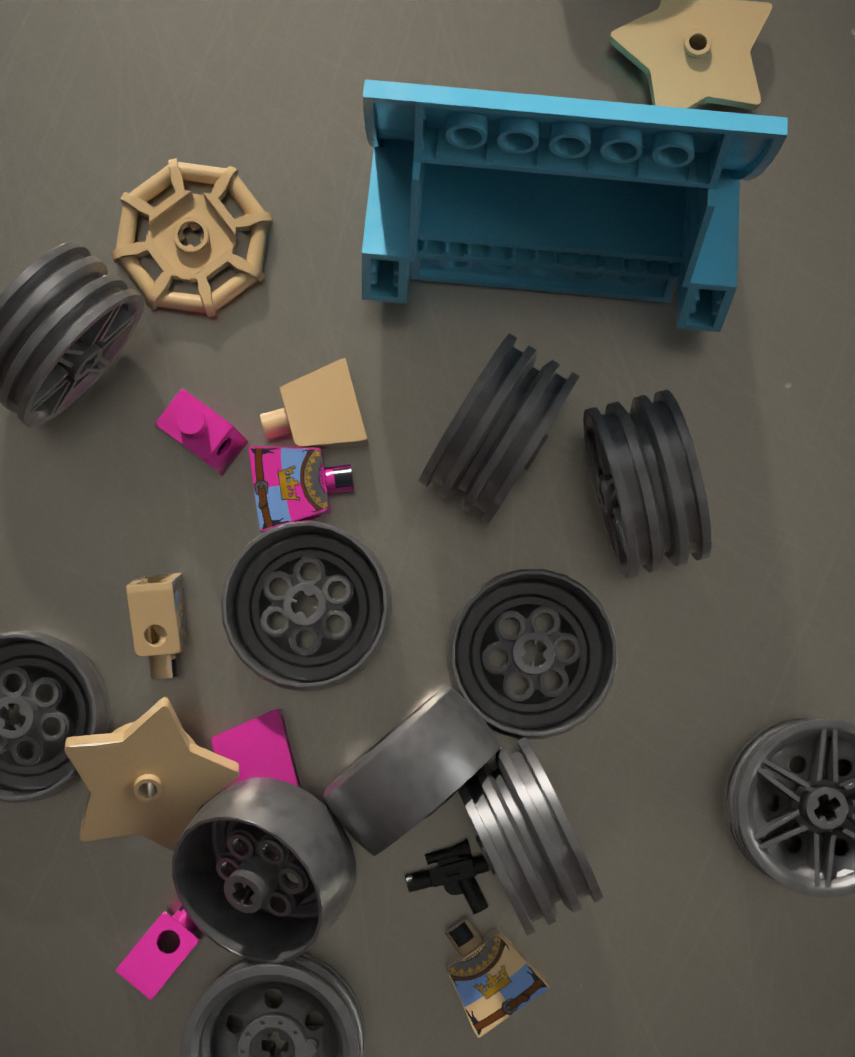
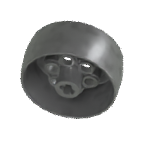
[221,520,393,692]
[447,569,618,739]
[0,630,110,803]
[323,687,500,856]
[172,777,356,963]

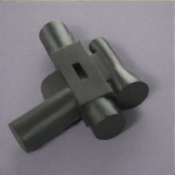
[405,839,489,914]

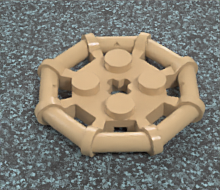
[111,158,273,317]

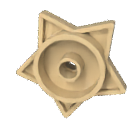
[609,0,773,110]
[64,697,240,851]

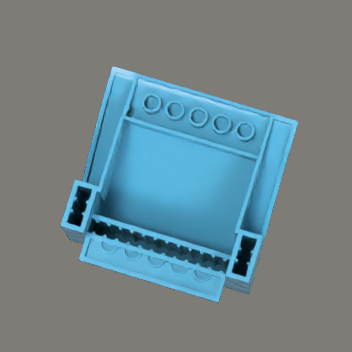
[361,79,788,332]

